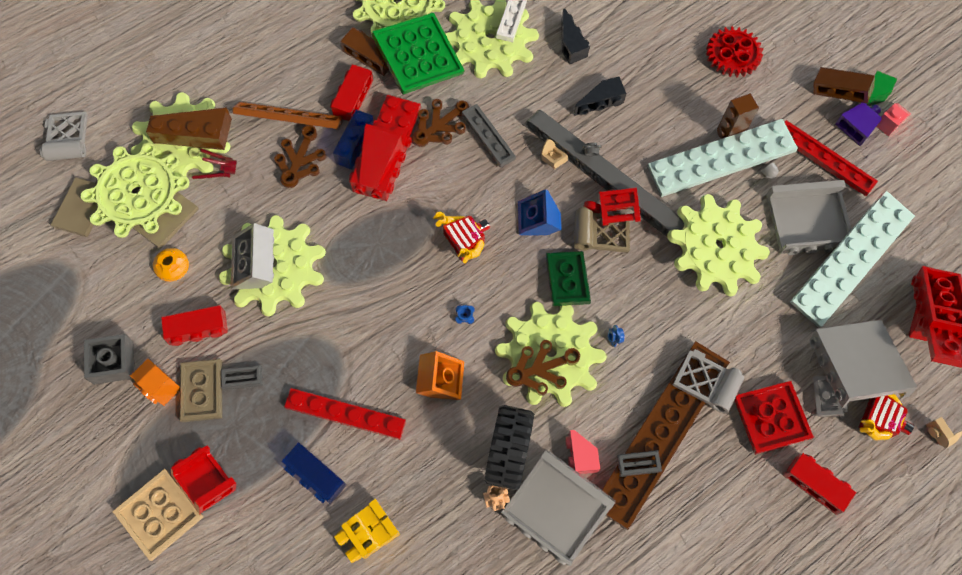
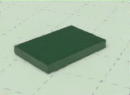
[546,251,591,306]

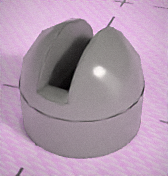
[762,163,779,179]

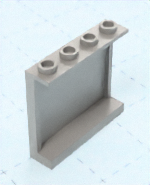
[766,180,851,255]
[810,320,917,408]
[501,450,615,566]

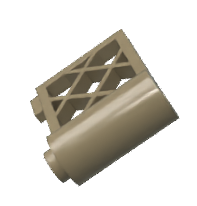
[574,207,630,253]

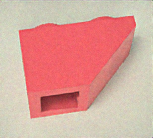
[566,430,600,474]

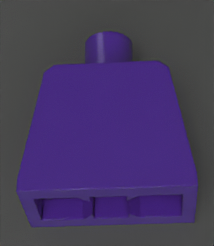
[835,103,882,146]

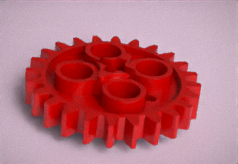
[706,26,764,78]

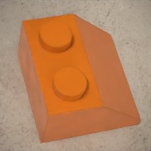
[416,351,464,400]

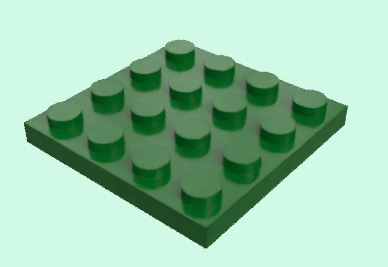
[372,13,465,95]

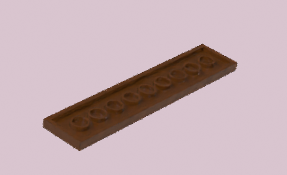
[602,341,730,530]

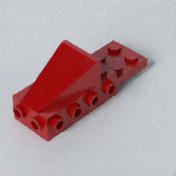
[349,95,421,201]
[909,266,962,368]

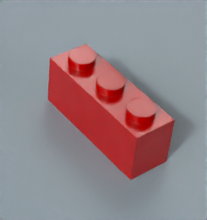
[330,64,373,122]
[161,305,228,346]
[783,453,857,515]

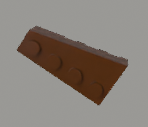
[146,107,232,150]

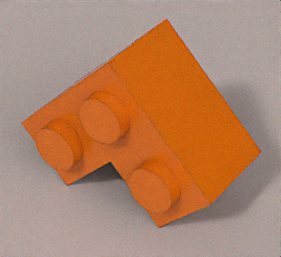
[130,358,180,406]

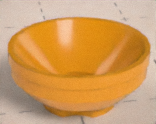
[153,248,189,282]

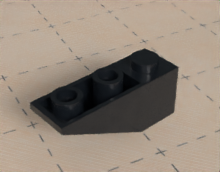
[561,9,590,64]
[574,76,627,116]

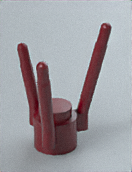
[192,149,237,179]

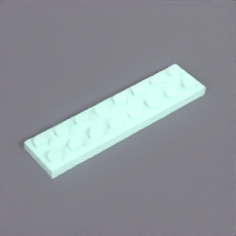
[648,119,798,197]
[790,191,915,328]

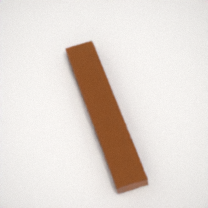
[233,102,343,129]

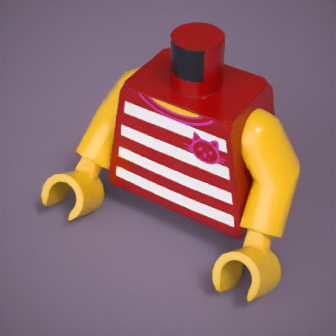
[433,212,490,263]
[858,394,914,440]

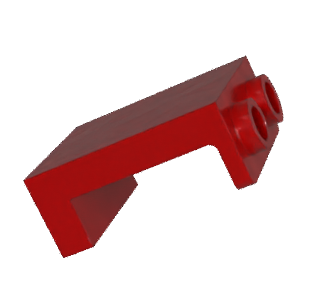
[171,445,236,515]

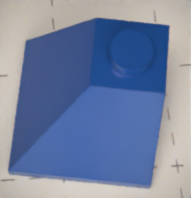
[518,189,562,236]

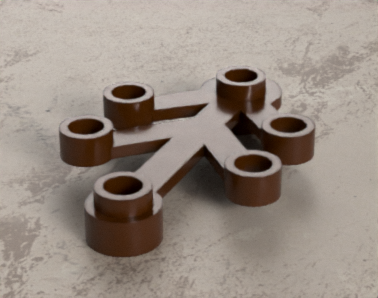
[413,99,469,147]
[274,125,326,188]
[506,340,580,396]

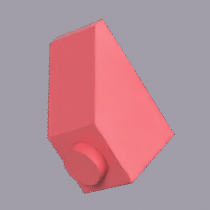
[876,103,911,136]

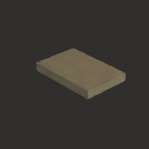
[51,177,98,237]
[133,192,199,249]
[180,359,222,422]

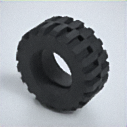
[484,405,535,490]

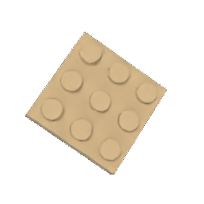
[113,469,204,561]

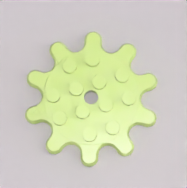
[353,0,445,33]
[445,0,539,78]
[130,92,230,177]
[81,143,190,238]
[667,194,770,297]
[219,215,326,316]
[495,302,607,407]

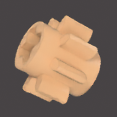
[483,485,510,511]

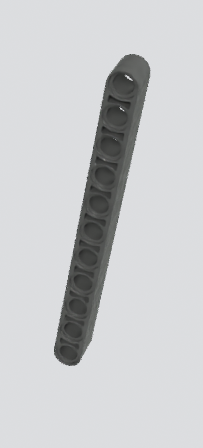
[526,110,684,237]

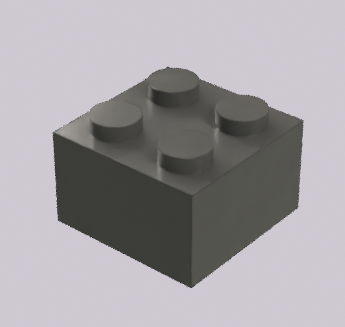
[84,334,134,385]

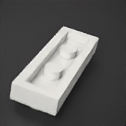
[496,0,527,43]

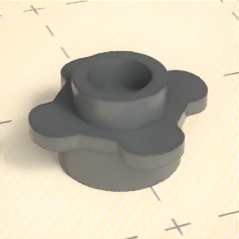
[582,142,602,156]

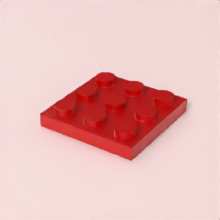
[734,381,814,455]

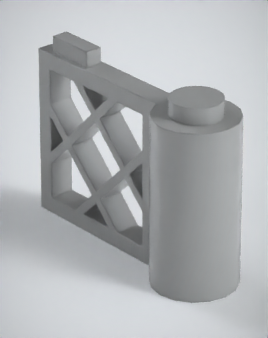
[40,112,88,161]
[673,349,744,414]

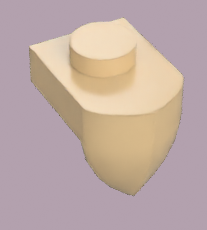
[541,139,568,169]
[926,417,962,448]

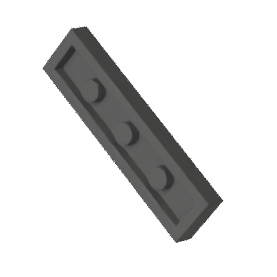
[462,104,516,168]

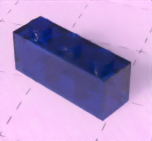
[333,109,374,170]
[282,442,347,504]

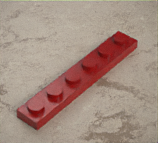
[784,120,878,196]
[284,388,406,440]

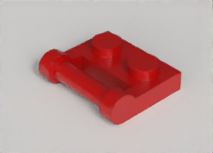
[599,188,641,226]

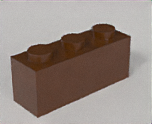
[340,27,389,76]
[813,67,875,103]
[717,93,759,139]

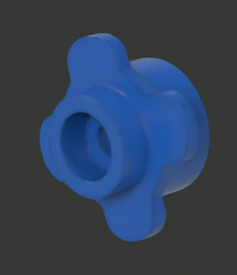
[455,305,475,324]
[608,325,625,347]

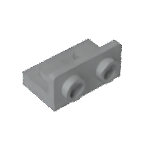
[813,376,848,418]

